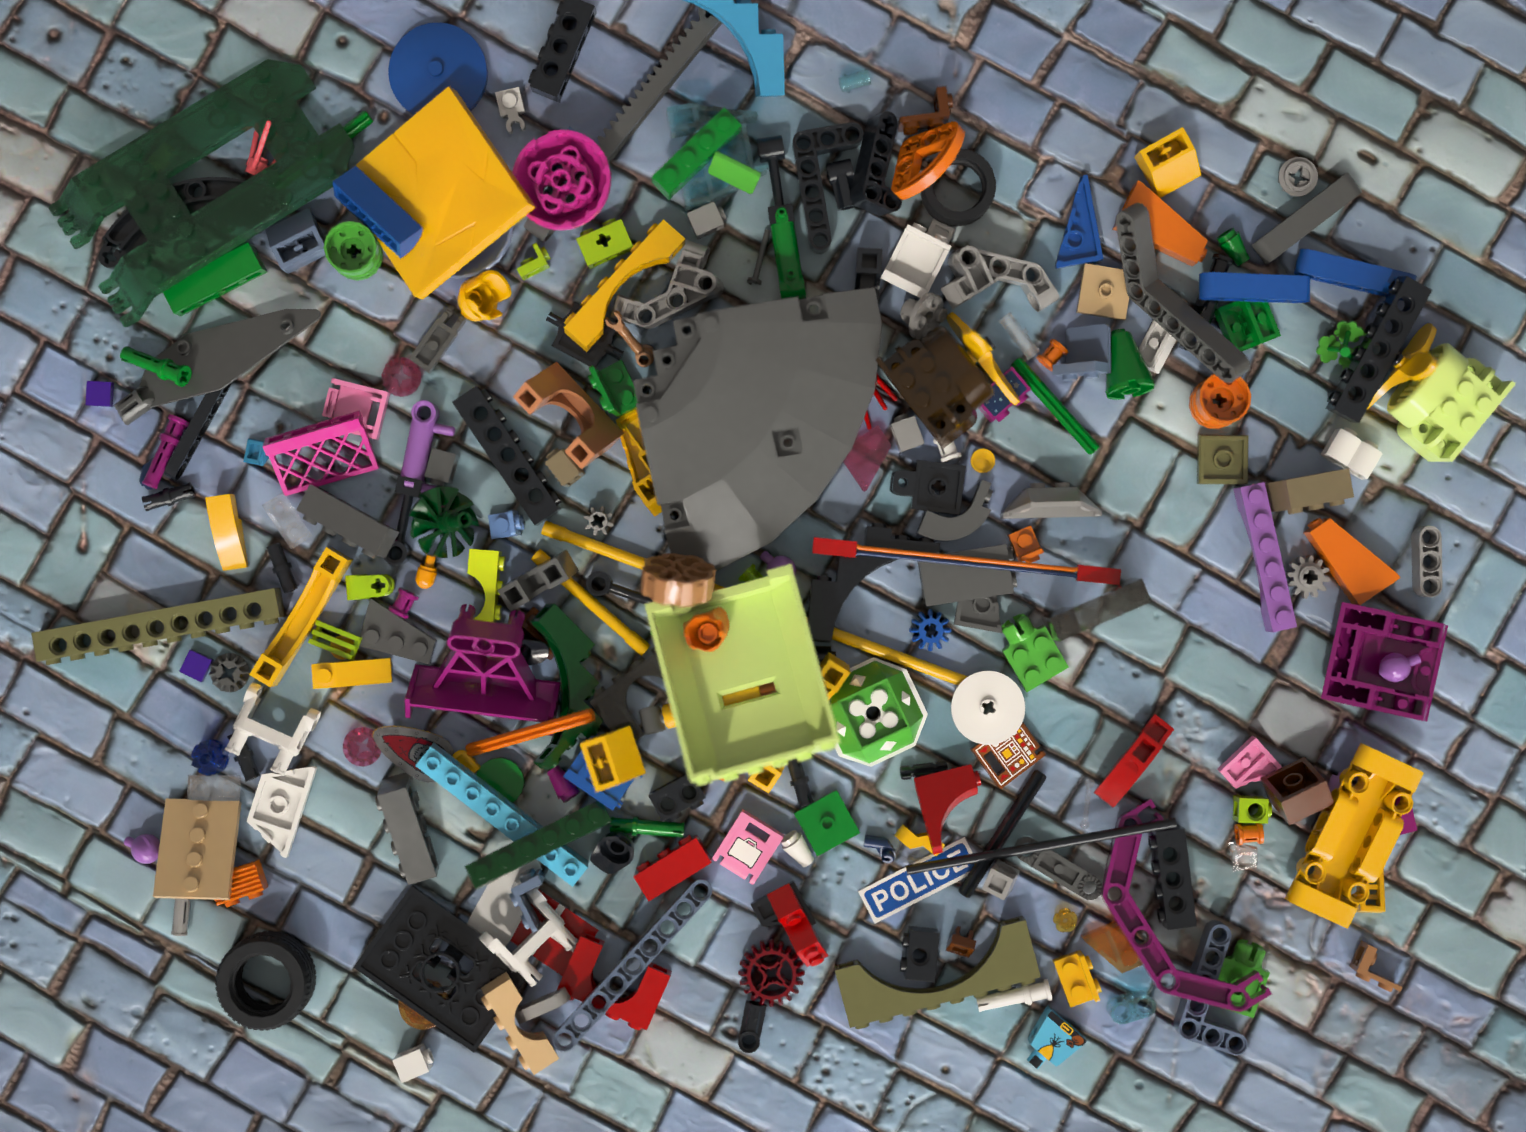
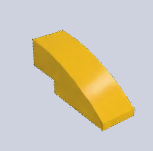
[205,494,248,571]

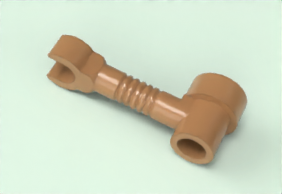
[605,310,654,367]

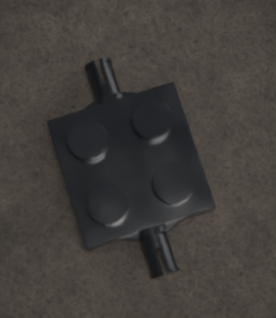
[546,303,624,368]

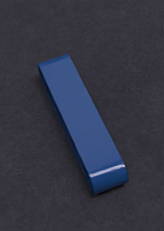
[1293,249,1417,301]
[1199,272,1310,303]

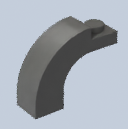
[916,480,993,541]

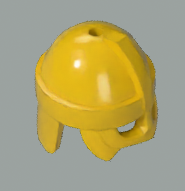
[457,270,511,322]

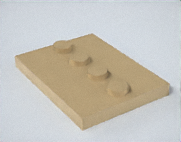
[153,798,241,900]

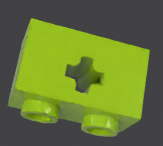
[576,218,633,269]

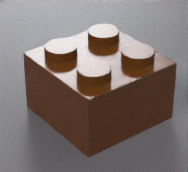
[1260,757,1334,825]

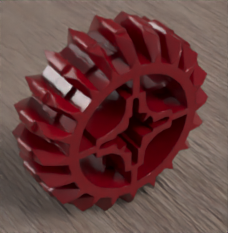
[738,939,805,1007]

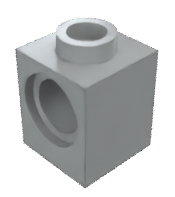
[687,201,727,239]
[890,413,924,453]
[982,860,1020,900]

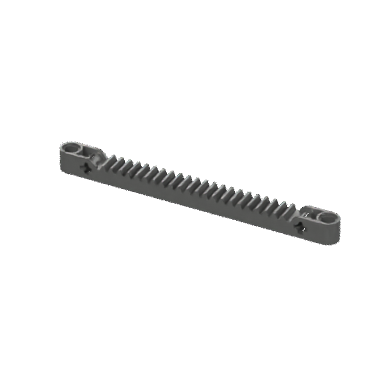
[524,0,736,243]

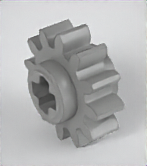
[1285,555,1331,599]

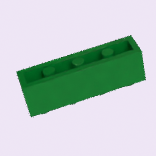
[652,107,742,200]
[160,242,268,317]

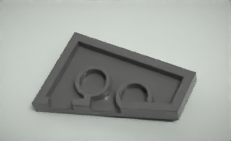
[953,596,1002,633]
[359,598,437,664]

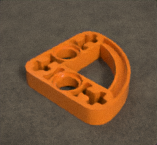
[891,121,965,200]

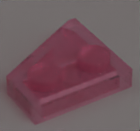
[843,425,892,492]

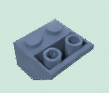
[265,208,325,274]

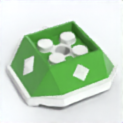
[829,657,928,767]

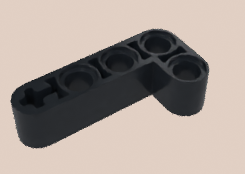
[850,111,902,216]

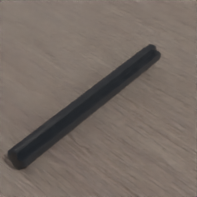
[959,770,1046,898]

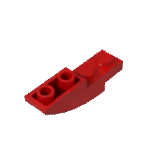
[1093,714,1174,808]

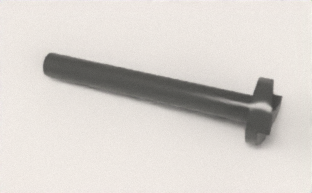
[747,229,771,285]

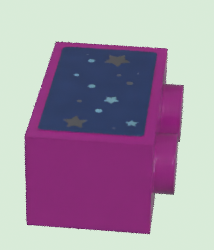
[979,367,1031,423]

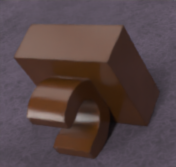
[945,926,976,958]

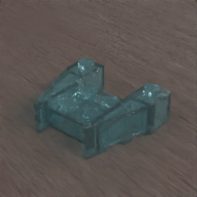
[666,103,768,211]

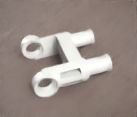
[224,682,321,776]
[479,888,579,987]

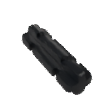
[900,761,948,780]

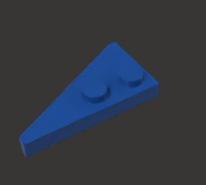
[1055,174,1103,269]

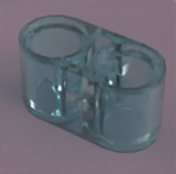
[1106,990,1156,1024]

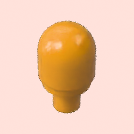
[415,554,437,589]

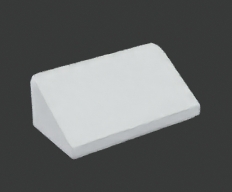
[1139,320,1176,374]

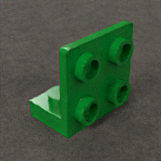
[588,360,637,417]

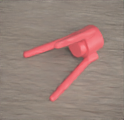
[245,120,291,179]

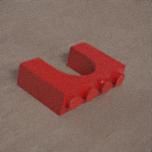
[557,932,672,1030]

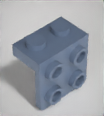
[1053,324,1111,381]
[509,868,545,933]

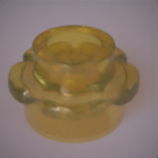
[1053,908,1078,932]

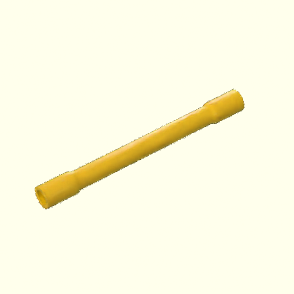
[531,549,651,656]

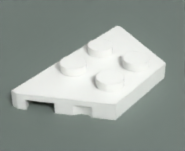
[247,766,318,858]

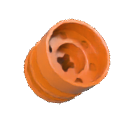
[1189,374,1251,429]

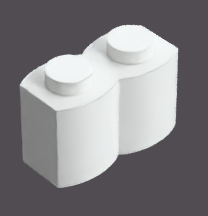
[1320,427,1383,480]

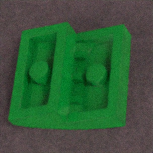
[1214,301,1281,352]

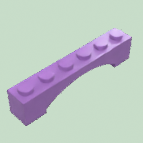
[1233,482,1297,632]

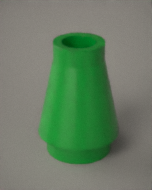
[1216,228,1250,266]

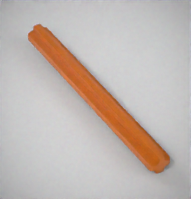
[465,708,596,757]

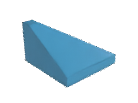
[243,438,269,466]

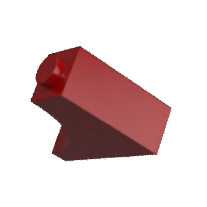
[914,764,981,855]

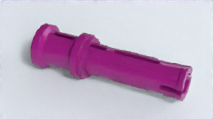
[142,414,189,489]

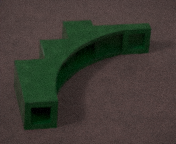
[530,603,603,770]

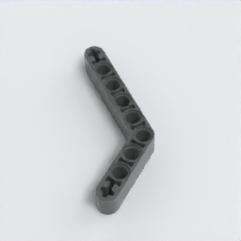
[1116,203,1250,383]

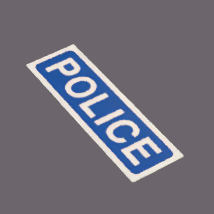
[858,837,975,924]

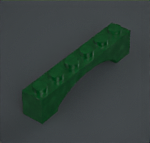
[465,800,611,891]

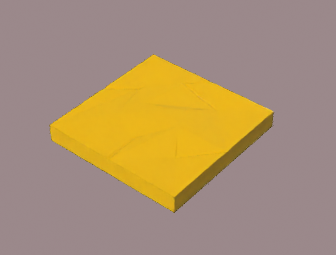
[352,86,535,299]

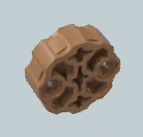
[640,553,716,607]

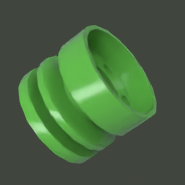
[324,221,383,281]

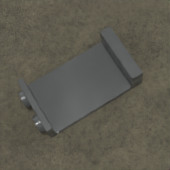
[917,544,1017,607]

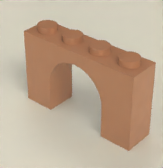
[513,362,624,469]

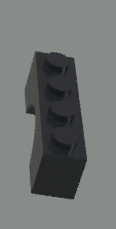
[854,247,883,304]

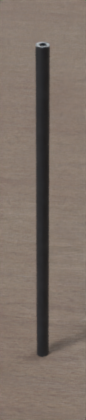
[906,818,1177,875]

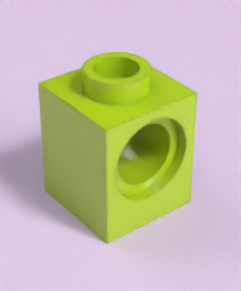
[1233,795,1272,824]

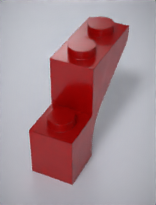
[767,883,828,967]

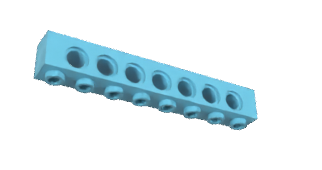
[415,742,589,887]

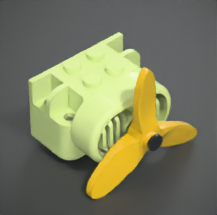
[1367,323,1516,462]

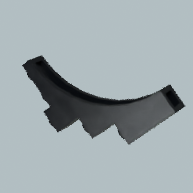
[807,523,940,643]

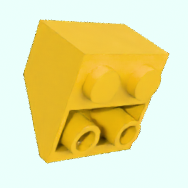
[1134,127,1201,198]
[580,725,646,792]

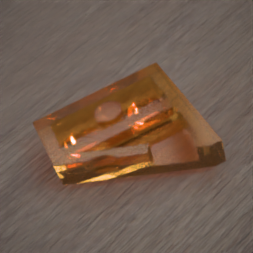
[1081,921,1142,973]

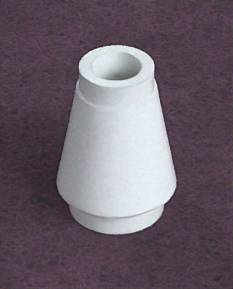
[781,830,814,867]

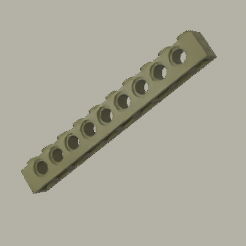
[31,588,286,665]

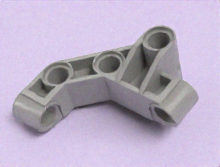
[610,240,724,329]
[940,246,1059,312]

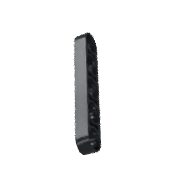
[164,383,232,481]

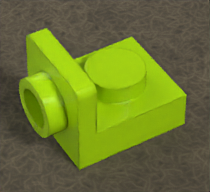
[517,242,551,281]

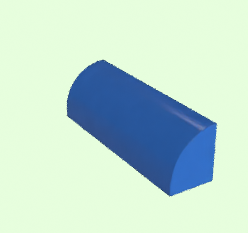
[333,166,423,259]

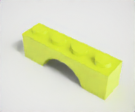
[467,549,505,623]

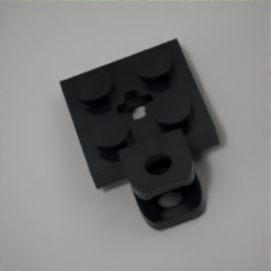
[889,460,966,515]

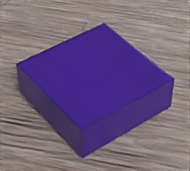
[85,381,114,407]
[179,649,214,682]

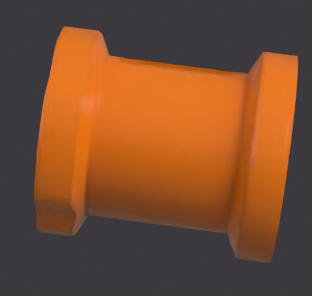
[1036,339,1069,371]
[1234,823,1264,845]

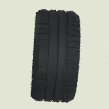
[215,931,316,1031]

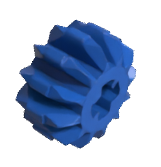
[909,609,951,651]

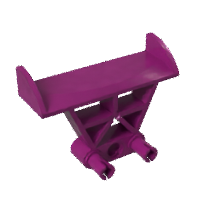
[405,604,561,736]

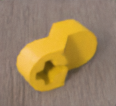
[894,824,945,856]

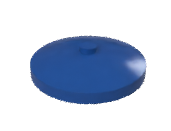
[388,23,488,116]

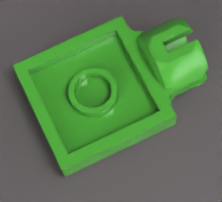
[1001,614,1069,692]
[1218,939,1270,1018]

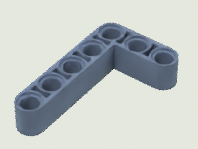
[1173,920,1248,1055]

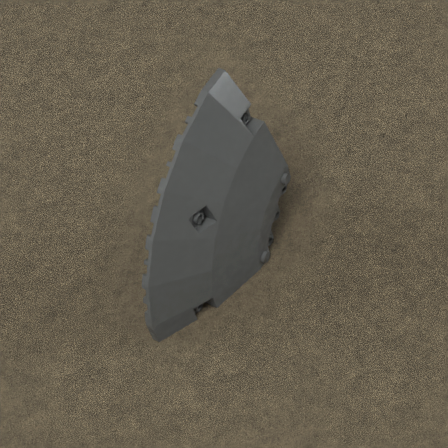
[633,287,882,571]

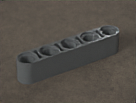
[1251,172,1362,265]

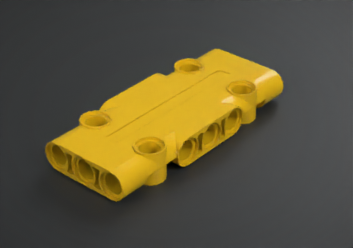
[1285,743,1424,928]

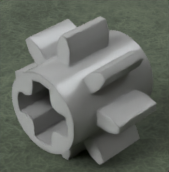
[584,506,614,536]

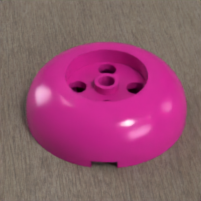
[512,130,611,230]

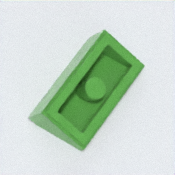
[708,151,761,194]

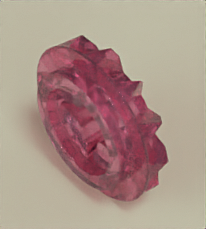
[381,357,421,397]
[343,727,381,767]

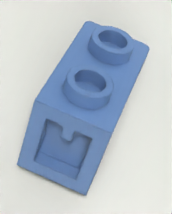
[488,510,525,539]

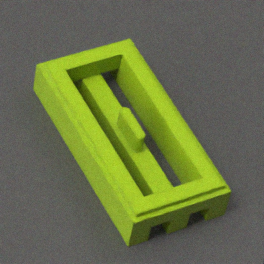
[308,620,362,660]

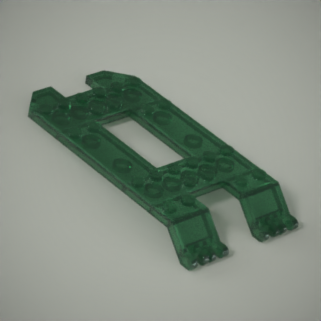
[49,59,355,327]

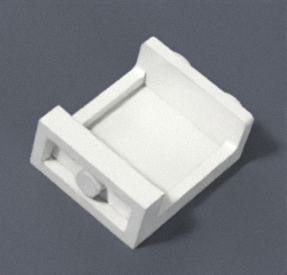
[881,222,952,298]

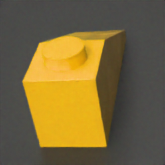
[311,658,393,689]

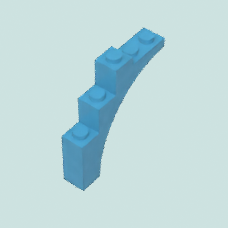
[682,0,785,97]

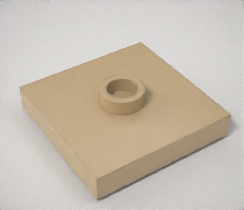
[1076,263,1129,320]

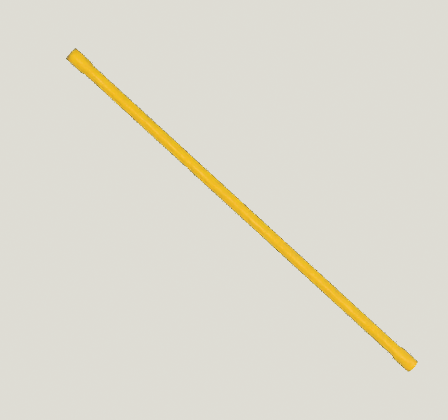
[541,521,968,685]

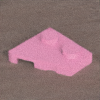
[1217,736,1282,788]

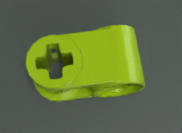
[345,574,395,600]

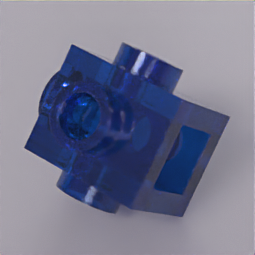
[191,738,230,776]

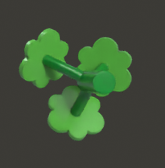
[1316,320,1364,370]

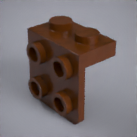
[897,86,953,135]

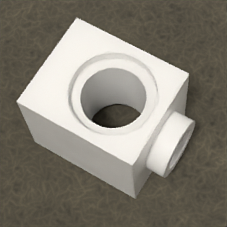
[392,1043,434,1083]

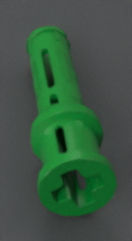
[120,346,192,387]

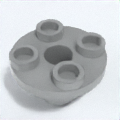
[900,293,947,340]

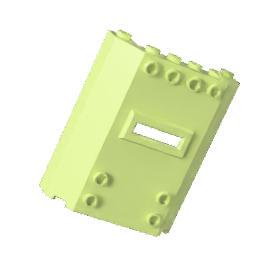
[644,564,840,786]

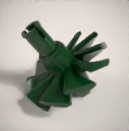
[409,486,479,558]

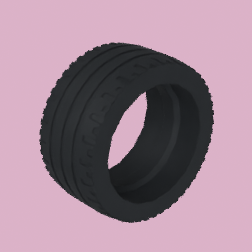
[921,149,996,226]

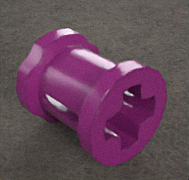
[388,587,419,619]

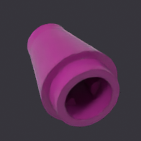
[547,765,580,803]

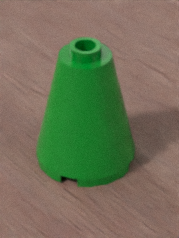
[1105,329,1155,400]

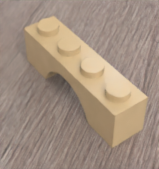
[481,972,559,1075]

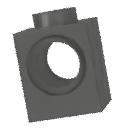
[425,448,460,486]

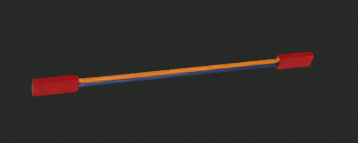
[812,537,1121,585]

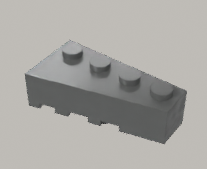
[375,773,439,885]

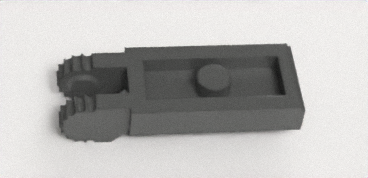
[409,305,467,374]

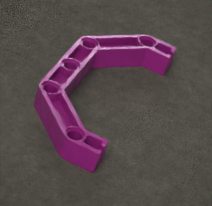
[1101,799,1272,1012]

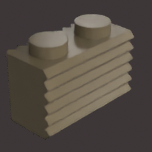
[545,448,586,487]

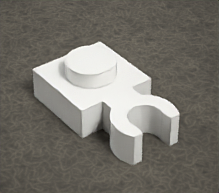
[495,87,526,134]

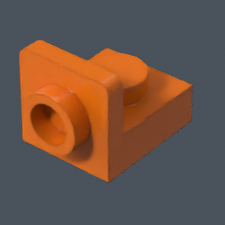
[1007,525,1044,563]

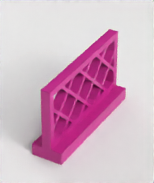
[263,410,379,496]

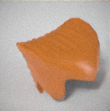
[683,607,729,652]

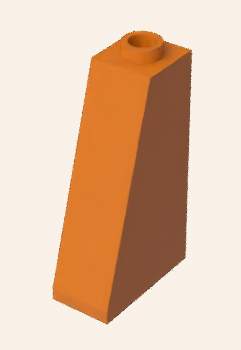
[1113,180,1208,266]
[1303,517,1400,605]

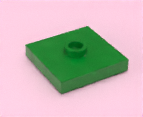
[794,789,860,856]

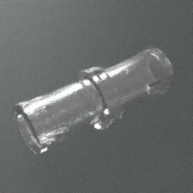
[998,312,1040,360]

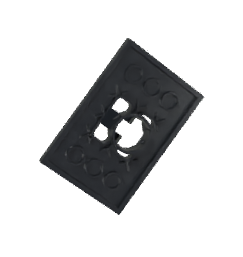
[353,885,525,1053]

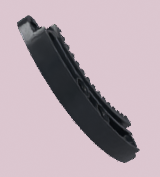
[98,177,289,271]

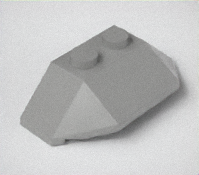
[1000,482,1102,519]

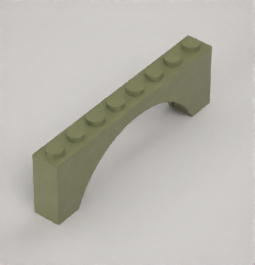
[834,916,1041,1029]

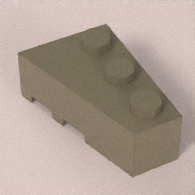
[1265,468,1354,515]

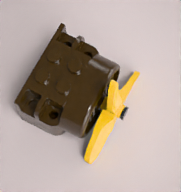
[876,312,1020,449]

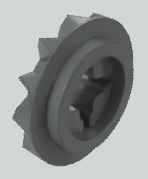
[209,653,250,692]

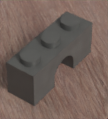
[497,550,579,612]

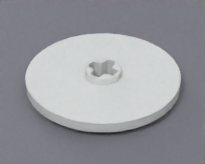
[951,671,1025,745]

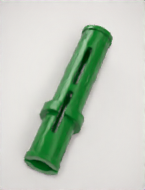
[610,816,685,838]

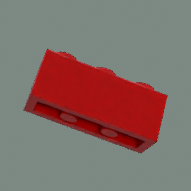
[633,834,712,901]

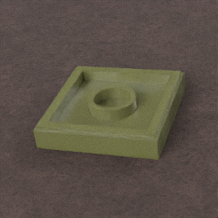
[1197,435,1248,485]

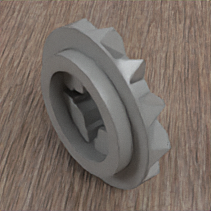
[1278,157,1318,197]

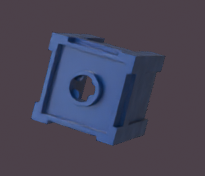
[563,733,644,811]

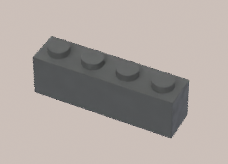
[296,484,399,559]

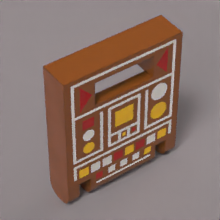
[970,722,1046,789]

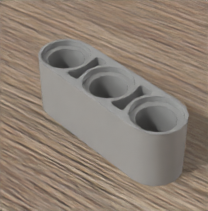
[1411,526,1443,597]

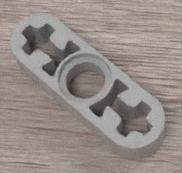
[515,987,571,1024]

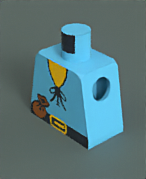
[1027,1005,1087,1069]

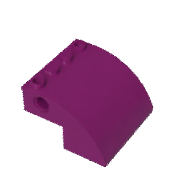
[1321,602,1448,722]

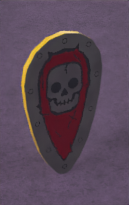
[373,726,454,783]

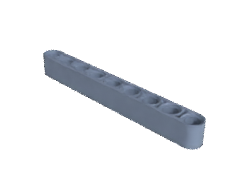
[553,879,712,1052]

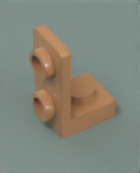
[1349,940,1403,992]

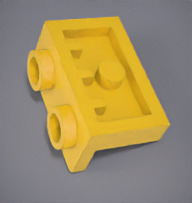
[1053,950,1102,1008]

